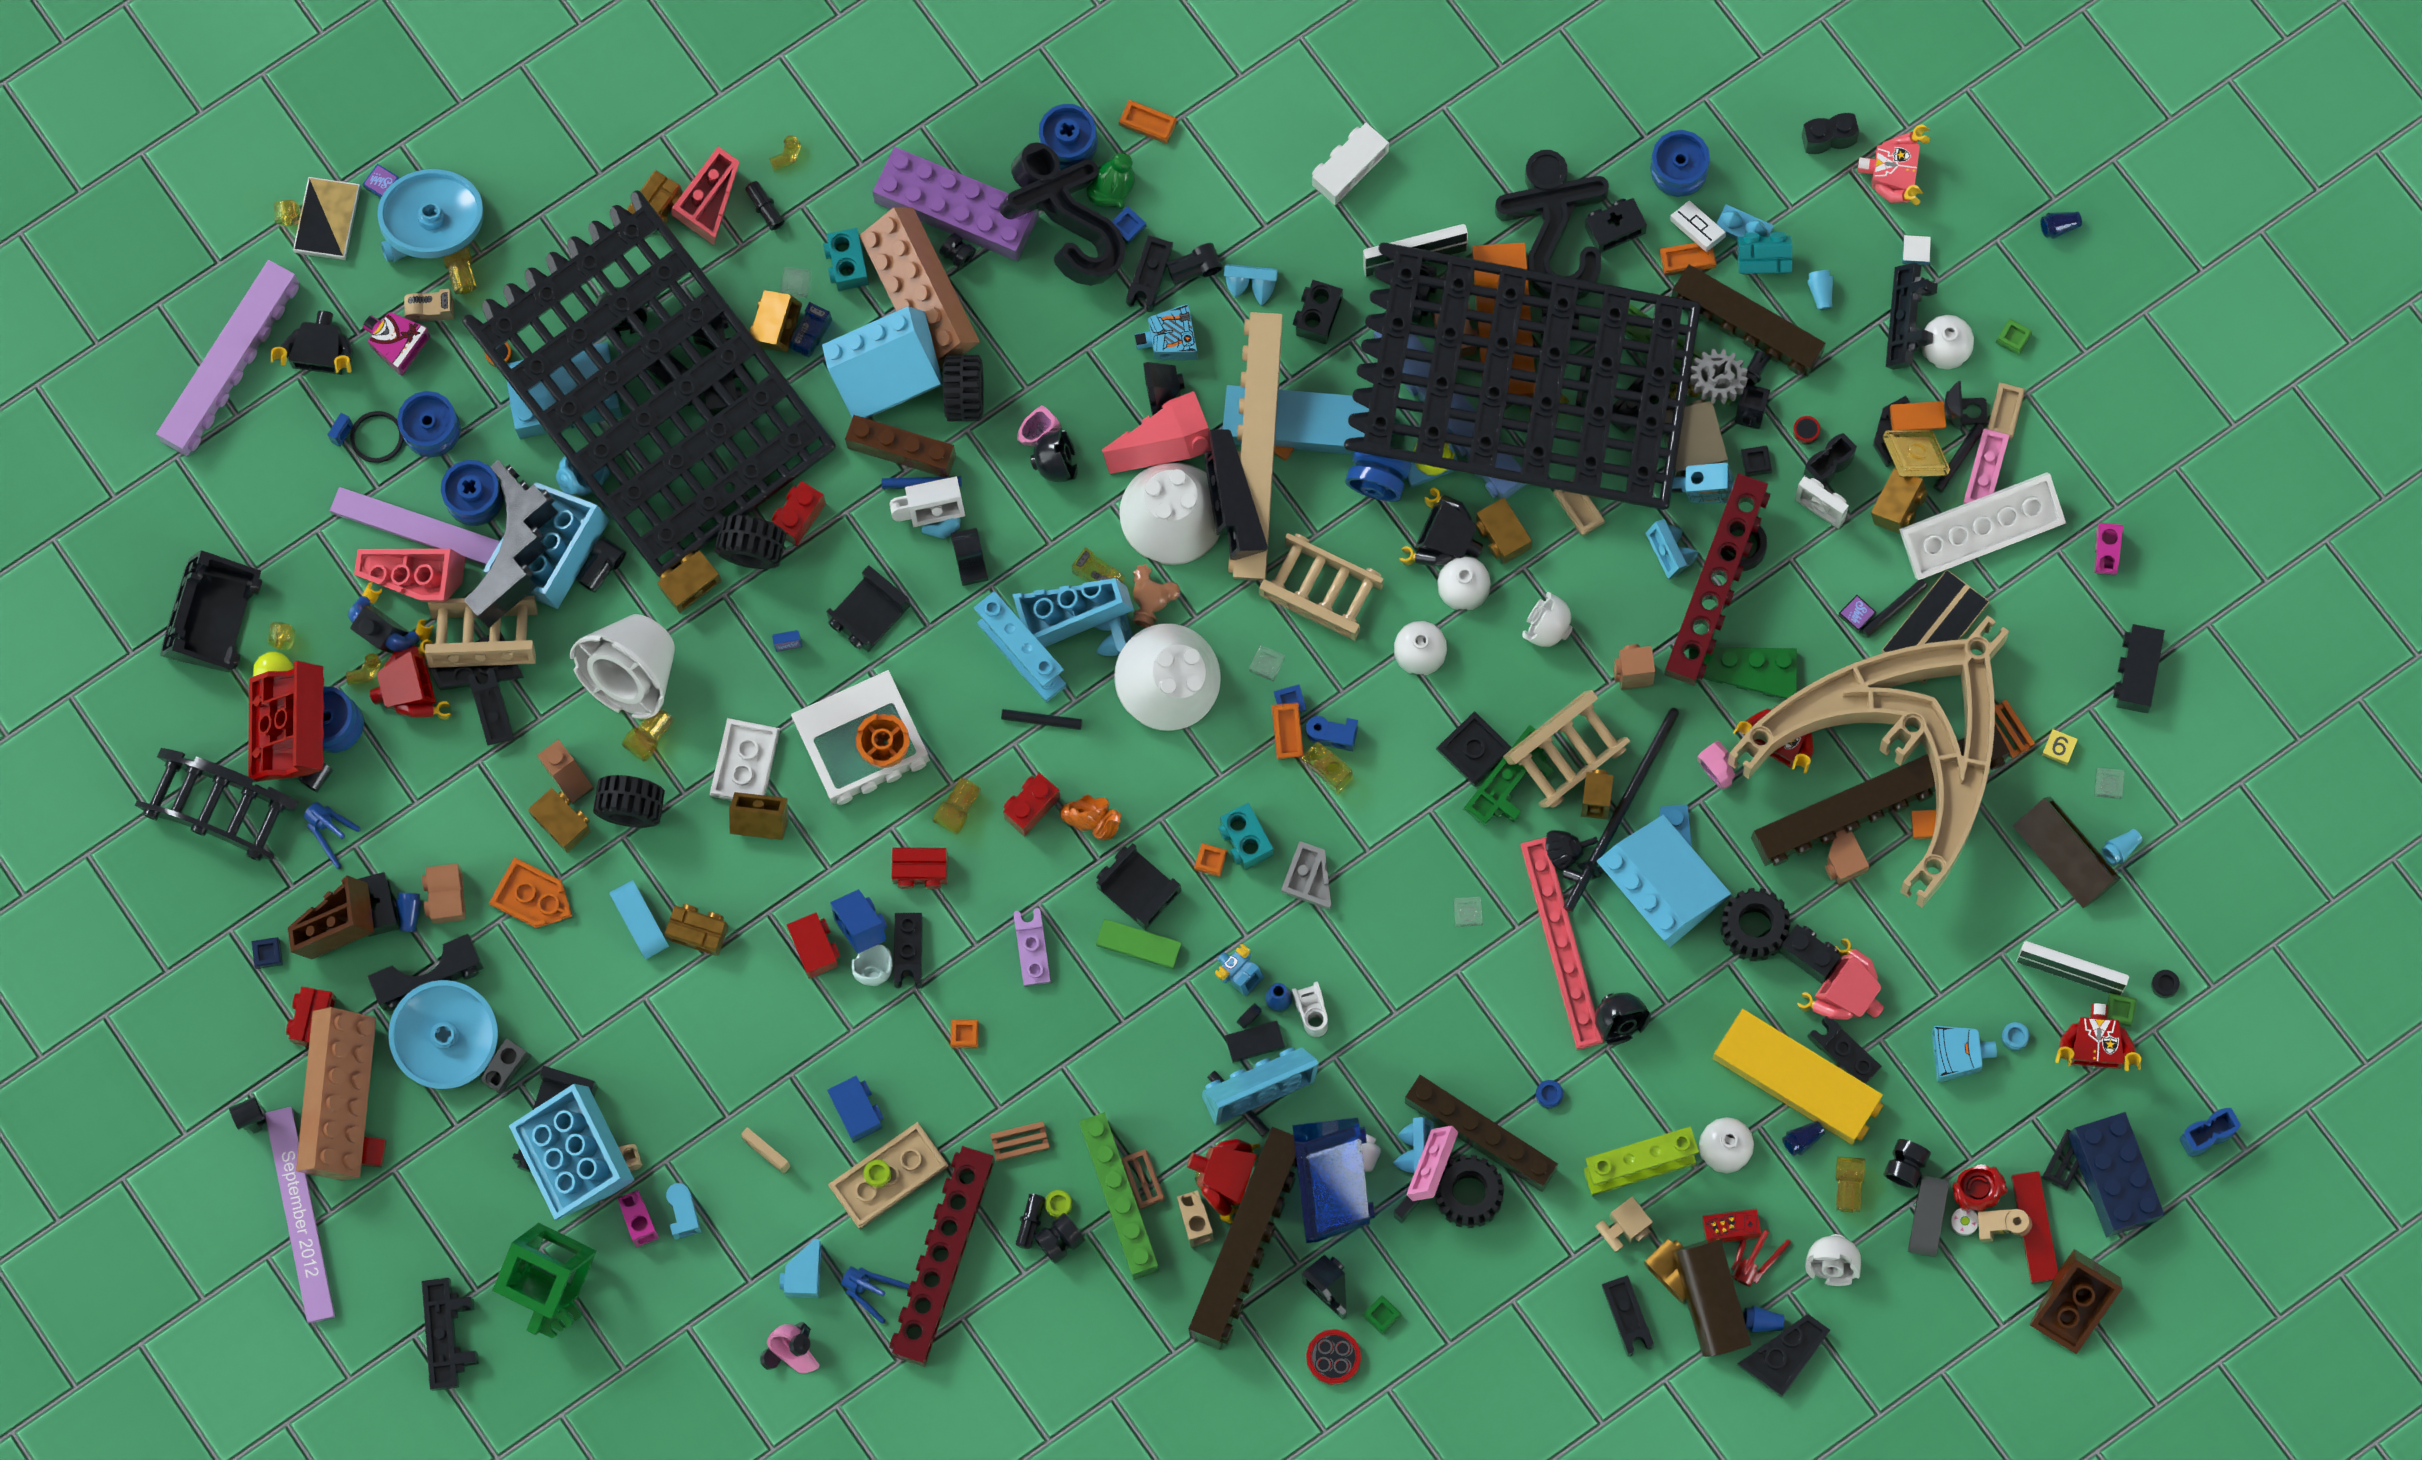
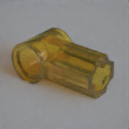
[443,245,477,294]
[622,708,674,761]
[933,777,981,835]
[1836,1156,1865,1213]

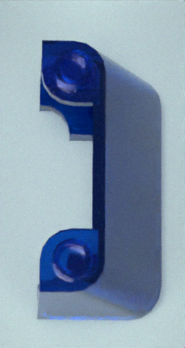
[1292,1118,1375,1243]

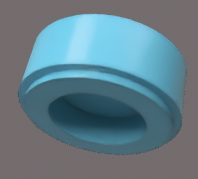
[2001,1022,2030,1051]

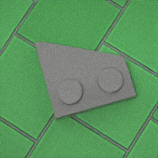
[1281,841,1331,910]

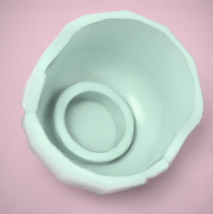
[852,944,893,986]

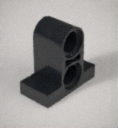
[951,528,988,586]

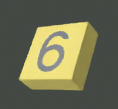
[2042,729,2078,765]

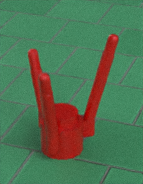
[1731,1230,1791,1287]

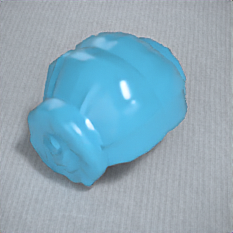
[556,450,610,496]

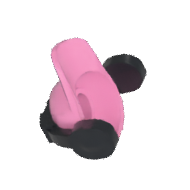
[760,1322,820,1373]

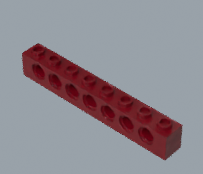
[1664,473,1771,686]
[889,1146,995,1367]

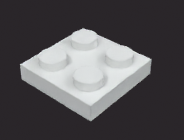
[1795,476,1849,529]

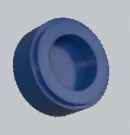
[1536,1080,1563,1109]

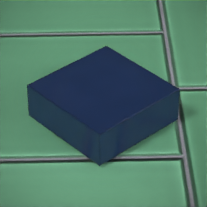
[251,937,283,969]

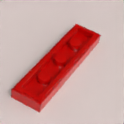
[2011,1171,2058,1284]

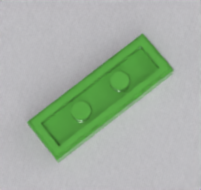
[1096,919,1182,969]

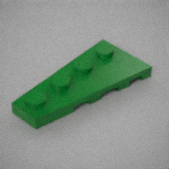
[1689,647,1797,699]

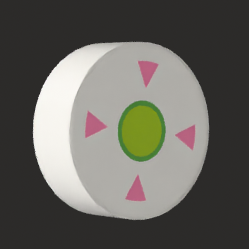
[1950,1208,1979,1236]

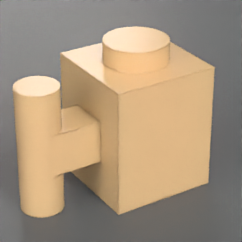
[1595,1196,1653,1253]

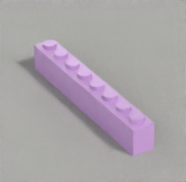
[156,260,299,457]

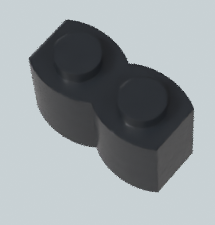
[1802,113,1859,154]
[1803,433,1857,487]

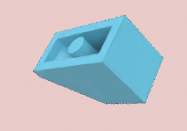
[780,1239,822,1298]

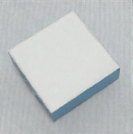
[1902,235,1931,265]

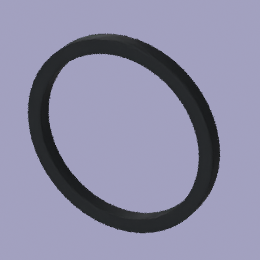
[350,411,403,463]

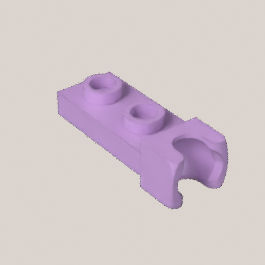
[1013,908,1051,987]

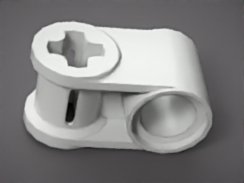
[1291,981,1328,1037]

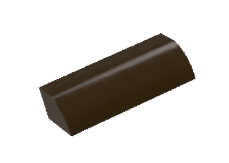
[2013,796,2121,908]
[1672,1238,1751,1357]

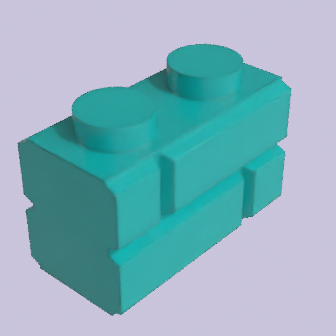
[1737,232,1792,274]

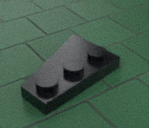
[428,631,524,691]
[1737,1314,1830,1398]

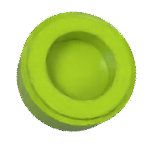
[863,1159,891,1188]
[1045,1190,1073,1218]

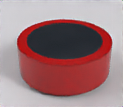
[1793,416,1820,444]

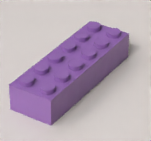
[872,146,1039,262]

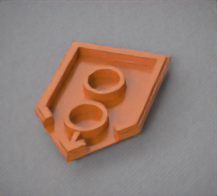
[489,857,572,928]

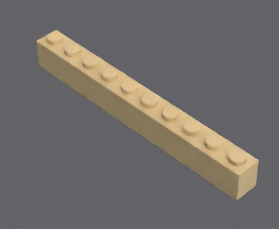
[1228,312,1283,581]

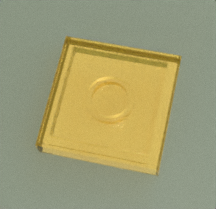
[1883,430,1950,477]

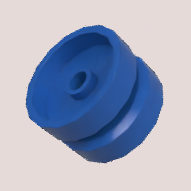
[1039,104,1097,170]
[1650,130,1710,197]
[397,391,461,457]
[1345,452,1412,502]
[441,460,504,526]
[323,686,364,753]

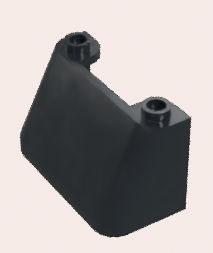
[160,550,262,672]

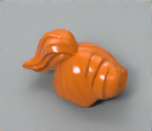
[1060,794,1121,841]

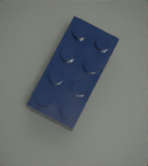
[2068,1112,2165,1238]

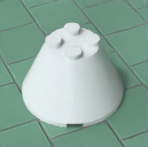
[1120,462,1220,565]
[1114,624,1221,731]

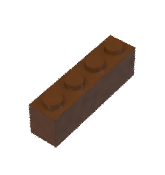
[845,415,956,477]

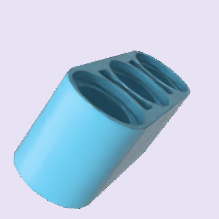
[609,880,669,960]

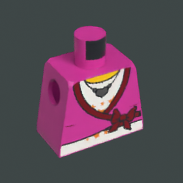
[363,312,431,376]

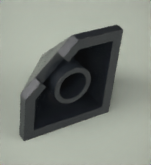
[1143,362,1185,416]
[1302,1254,1347,1320]

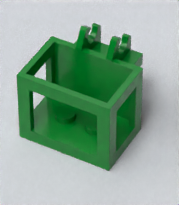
[492,1223,597,1338]

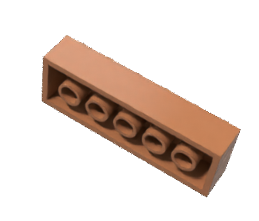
[859,207,980,370]
[296,1007,376,1181]

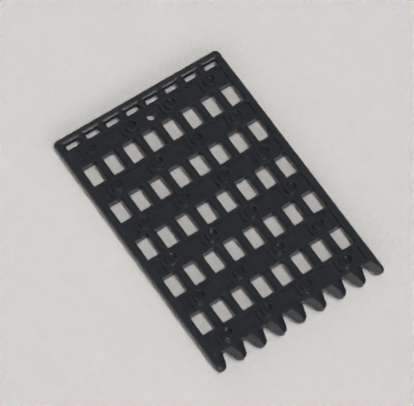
[462,190,836,577]
[1344,242,1701,510]

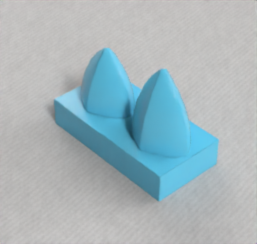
[1716,204,1774,240]
[1224,264,1279,305]
[1645,519,1699,579]
[1095,614,1133,656]
[1393,1117,1434,1173]

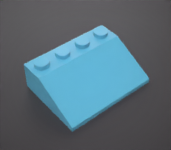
[822,306,943,419]
[507,342,623,439]
[483,482,610,609]
[1597,814,1732,947]
[1202,1047,1319,1126]
[509,1084,635,1220]

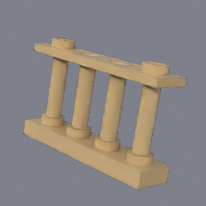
[1259,533,1383,641]
[425,596,538,668]
[1503,690,1630,808]

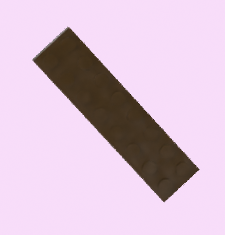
[1188,1127,1306,1350]

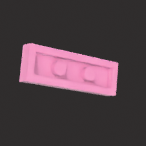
[1963,429,2009,505]
[1406,1126,1458,1201]

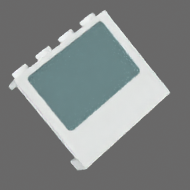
[791,670,930,805]

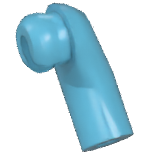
[922,517,961,539]

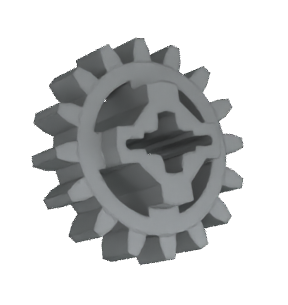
[1690,349,1748,404]

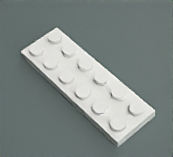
[1899,472,2066,580]

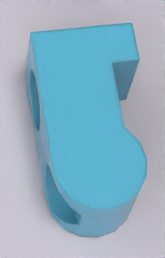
[666,1183,701,1240]

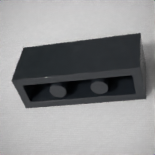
[2113,624,2165,714]

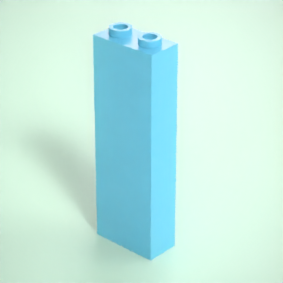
[1222,385,1369,455]

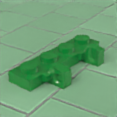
[1463,725,1554,826]

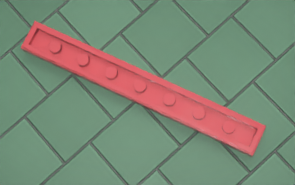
[1520,837,1603,1050]

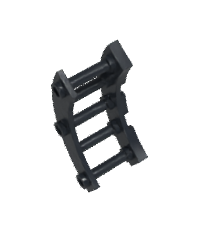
[135,748,299,861]

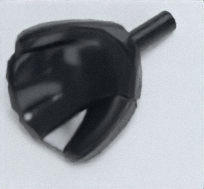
[1546,830,1598,870]

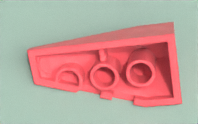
[1102,391,1212,474]
[354,549,466,602]

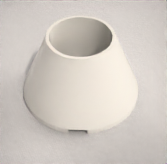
[570,614,675,719]

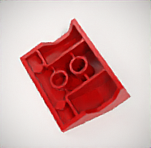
[248,661,324,782]

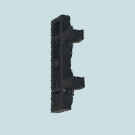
[1886,262,1938,370]
[422,1278,479,1391]

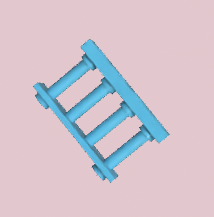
[974,591,1066,703]

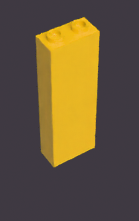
[1713,1008,1884,1145]

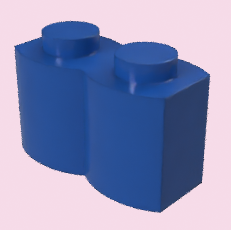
[2179,1108,2241,1156]

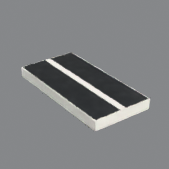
[1363,224,1468,277]
[2016,941,2129,995]

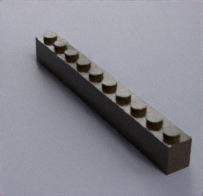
[1751,724,2010,866]

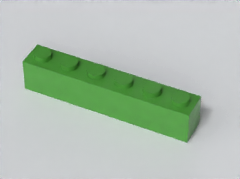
[1079,1112,1159,1280]

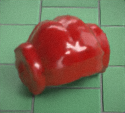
[1952,1165,2008,1212]

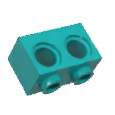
[823,228,869,291]
[1218,802,1274,870]

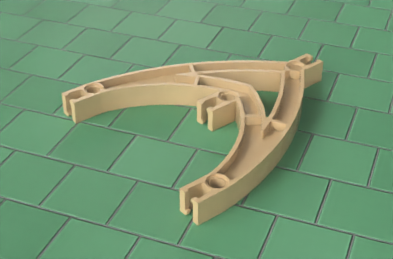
[1727,615,2009,908]

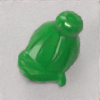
[1087,153,1135,209]

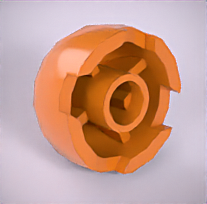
[856,714,910,768]

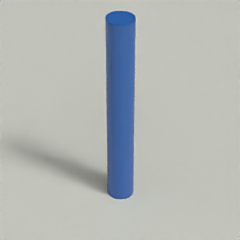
[882,476,962,489]

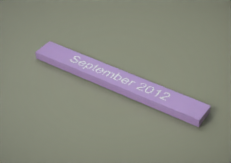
[265,1107,336,1324]

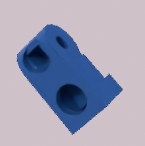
[1306,716,1359,752]

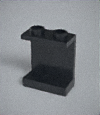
[826,565,911,652]
[1096,843,1181,930]

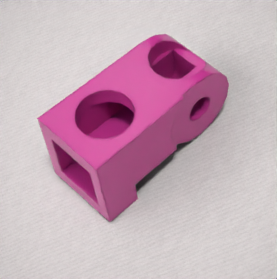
[2094,523,2123,575]
[618,1190,659,1248]

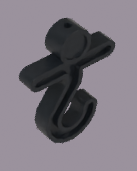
[999,142,1125,286]
[1495,150,1609,300]

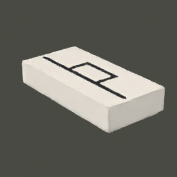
[1670,200,1726,252]

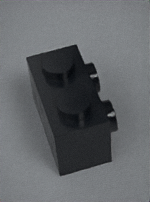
[1779,925,1841,984]

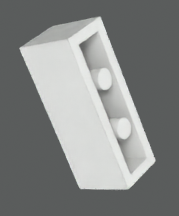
[1312,123,1389,206]

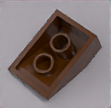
[2030,1249,2123,1354]

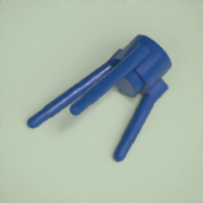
[304,802,360,869]
[841,1266,910,1324]

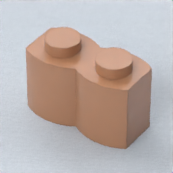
[422,863,466,924]

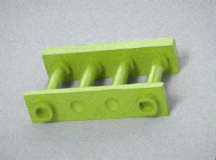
[1583,1126,1699,1196]

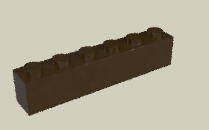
[1672,264,1826,377]
[1405,1075,1558,1192]

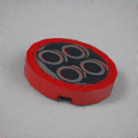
[1306,1329,1361,1385]

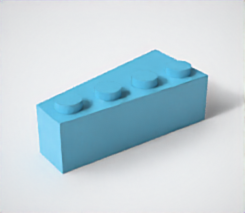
[1012,578,1134,648]

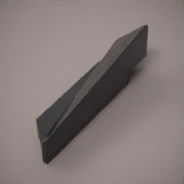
[1204,429,1268,560]

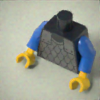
[348,582,433,654]

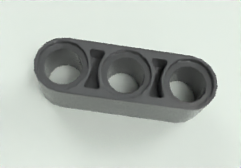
[1908,1175,1949,1257]

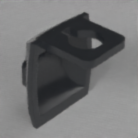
[1944,381,1987,429]

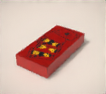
[1702,1209,1761,1243]

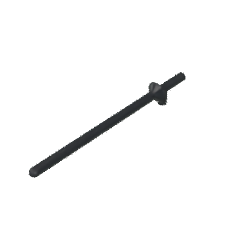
[1563,708,1679,912]

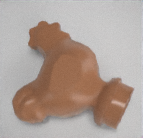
[1132,564,1180,628]

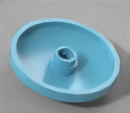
[377,169,484,258]
[389,980,498,1089]

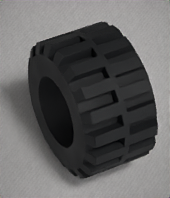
[943,355,984,422]
[714,515,786,569]
[593,775,665,828]
[1720,888,1790,961]
[1435,1155,1504,1228]

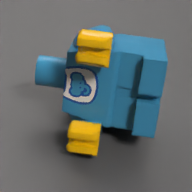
[1215,944,1264,997]

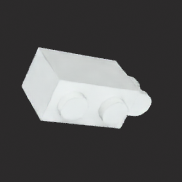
[889,476,965,527]

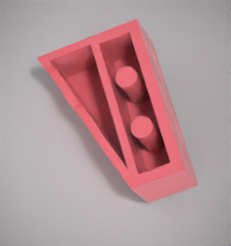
[671,146,739,245]

